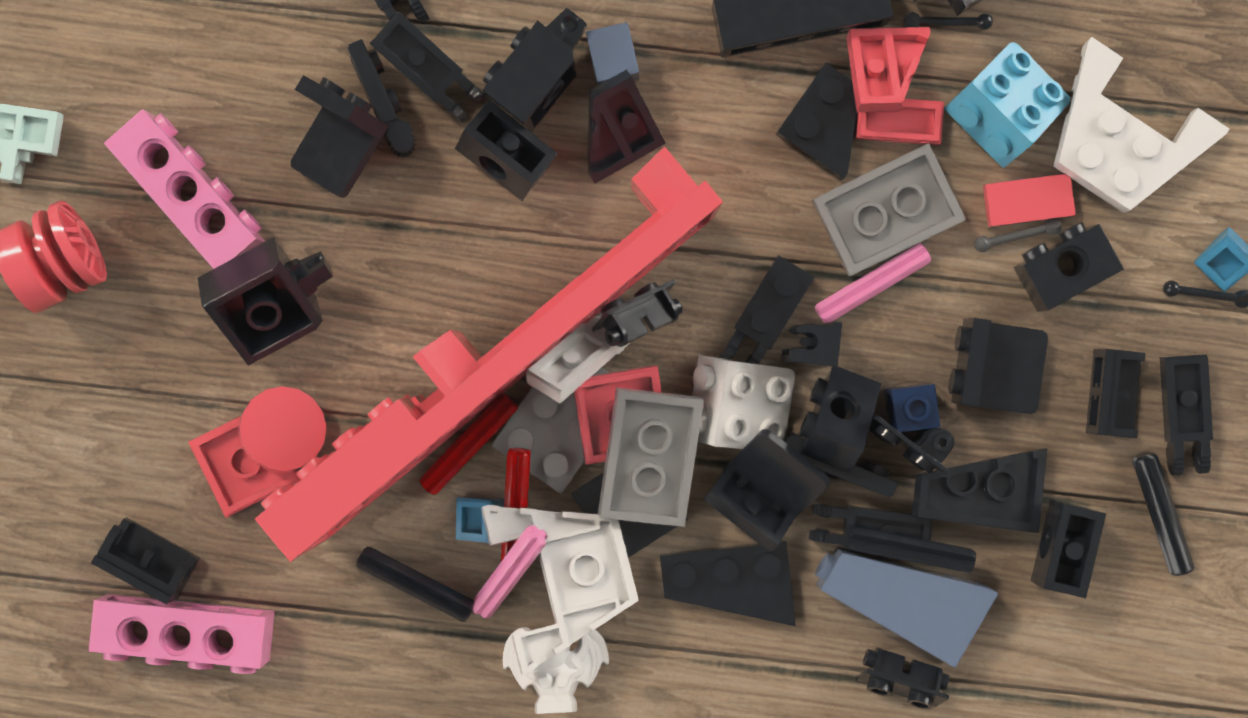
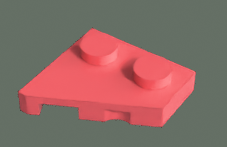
[846,27,931,112]

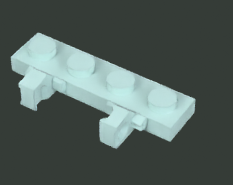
[0,104,64,184]

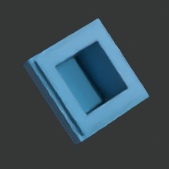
[1194,227,1248,292]
[455,497,504,543]

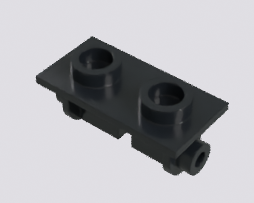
[592,280,682,347]
[856,647,949,709]

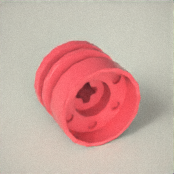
[0,201,107,313]

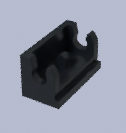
[781,322,842,367]
[1086,349,1146,438]
[91,517,200,604]

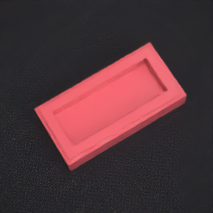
[854,99,944,146]
[983,174,1076,228]

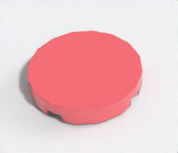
[238,386,327,473]

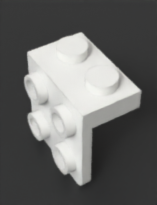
[692,354,795,449]

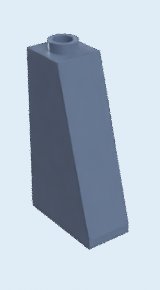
[815,548,999,668]

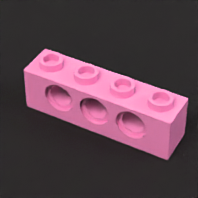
[104,109,265,269]
[89,594,275,674]

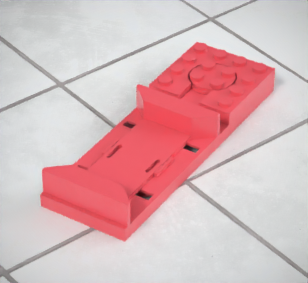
[255,147,723,562]

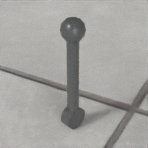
[974,219,1062,252]

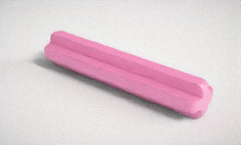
[815,243,931,323]
[472,525,547,618]

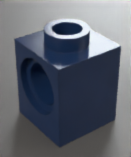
[884,383,941,432]

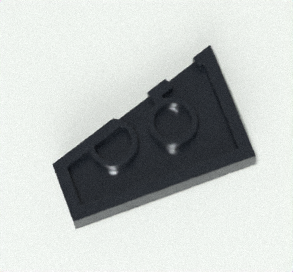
[911,448,1047,533]
[660,540,796,626]

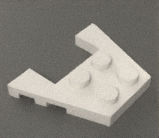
[1053,37,1229,213]
[481,505,639,674]

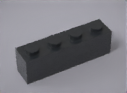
[712,0,893,58]

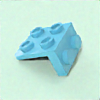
[944,42,1070,168]

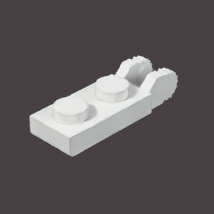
[526,313,630,403]

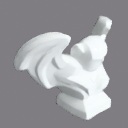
[503,627,609,714]

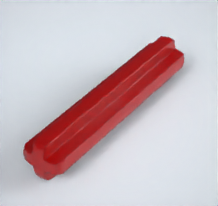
[419,393,518,495]
[501,447,531,561]

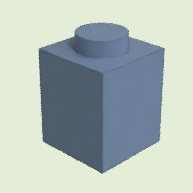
[586,22,639,86]

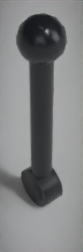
[903,12,993,30]
[1163,280,1248,308]

